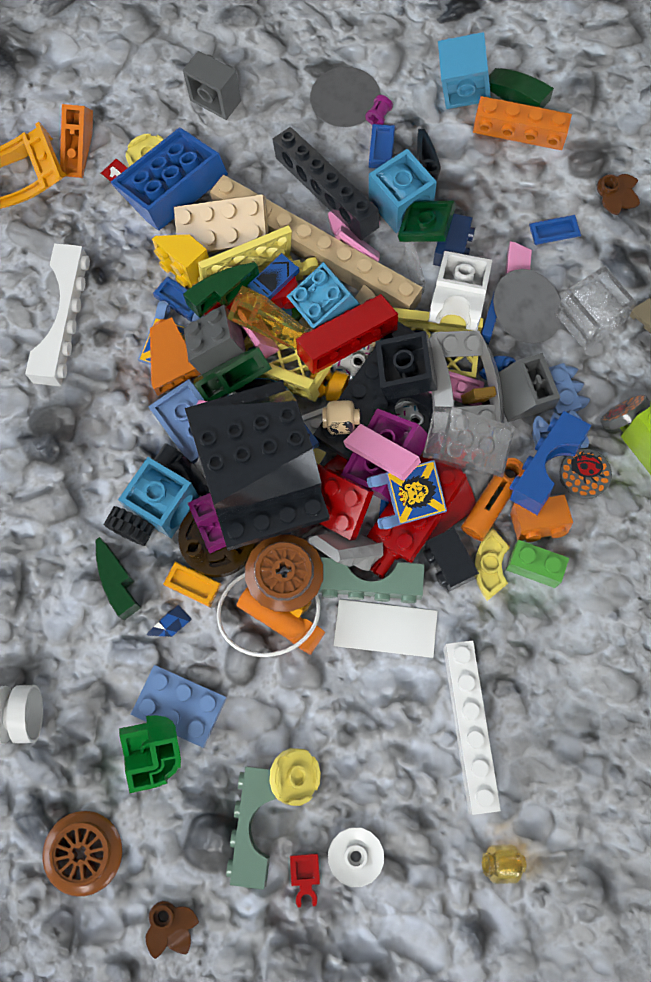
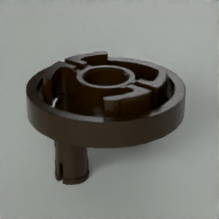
[178,511,256,577]

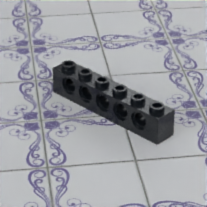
[272,126,379,240]

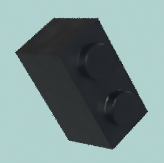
[423,528,479,592]

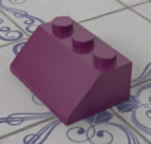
[341,409,430,504]

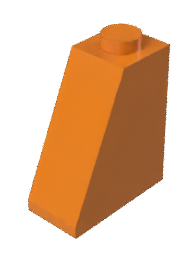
[150,317,201,396]

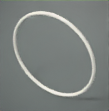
[217,567,321,657]

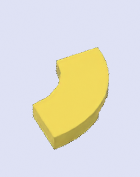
[474,528,510,601]

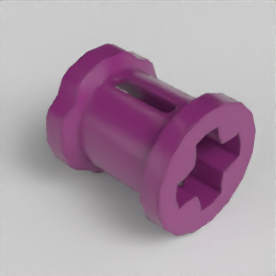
[365,95,393,125]

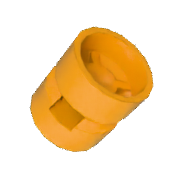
[310,369,350,401]

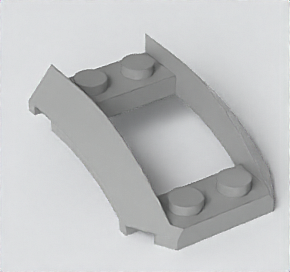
[429,331,504,434]

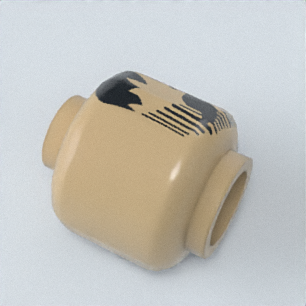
[322,400,360,434]

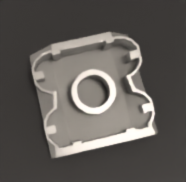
[309,531,383,571]

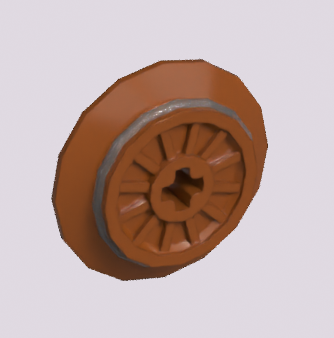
[245,535,323,612]

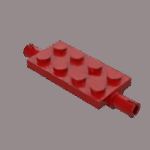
[367,444,467,579]

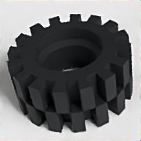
[103,506,155,546]

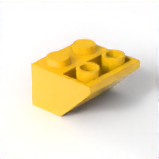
[152,234,212,288]

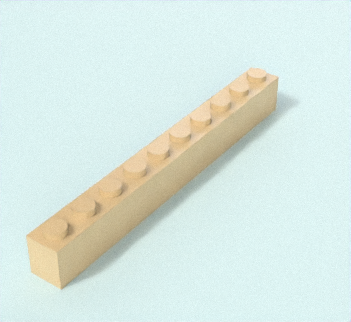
[210,175,423,310]

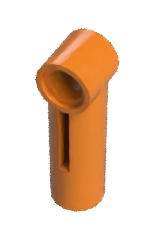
[461,458,525,541]
[237,587,326,655]

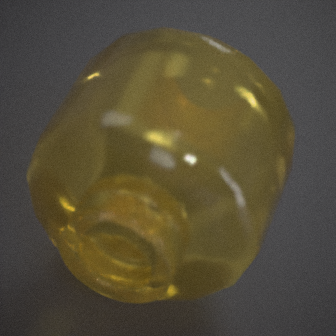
[481,844,527,884]

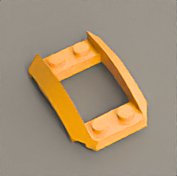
[0,122,67,209]

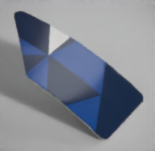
[147,605,191,637]

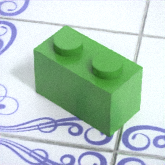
[506,540,569,588]

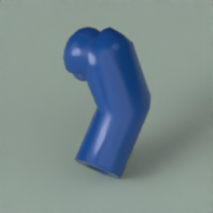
[479,356,516,380]

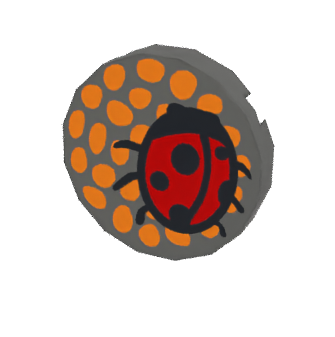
[600,394,651,430]
[559,449,612,499]

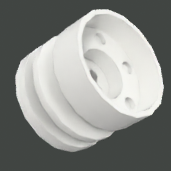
[0,685,43,744]

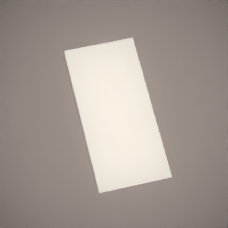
[334,600,438,658]

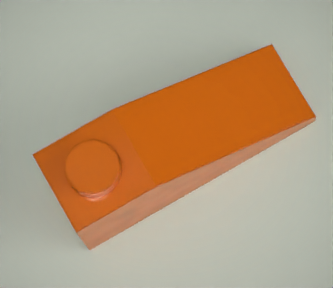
[60,104,93,178]

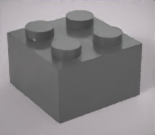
[183,51,241,120]
[184,305,246,375]

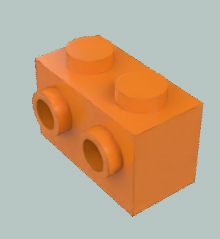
[510,495,573,542]

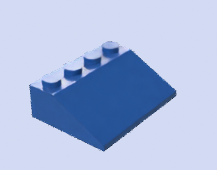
[111,127,228,231]

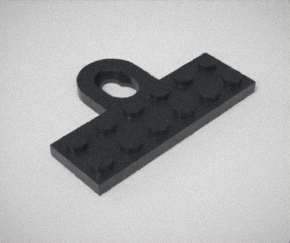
[313,322,437,461]

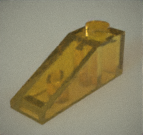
[227,285,306,350]

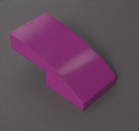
[188,493,226,553]

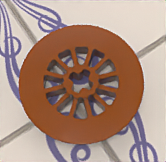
[42,811,122,896]

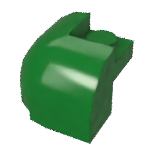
[119,715,181,793]

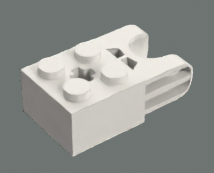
[428,251,492,331]

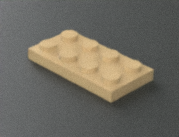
[174,194,269,253]

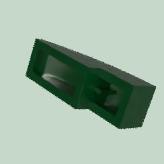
[489,68,554,108]
[183,262,260,318]
[194,347,272,401]
[95,537,141,621]

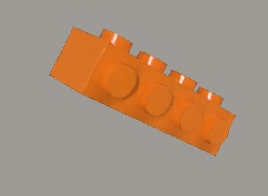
[473,96,572,151]

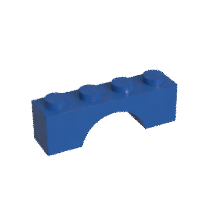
[509,411,592,515]

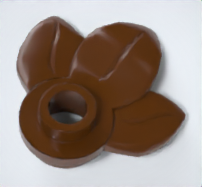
[597,174,640,215]
[145,901,199,959]

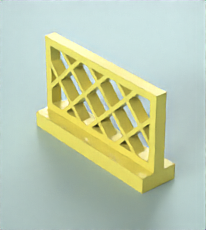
[198,225,293,282]
[394,308,483,379]
[244,317,332,402]

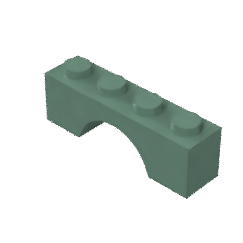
[318,557,424,603]
[226,767,277,890]

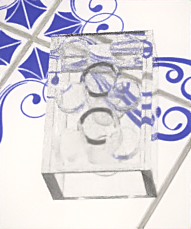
[422,406,515,477]

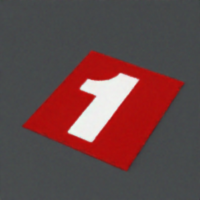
[100,159,128,182]

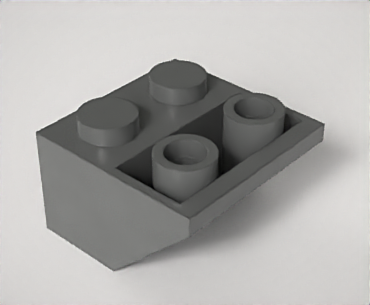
[498,353,561,422]

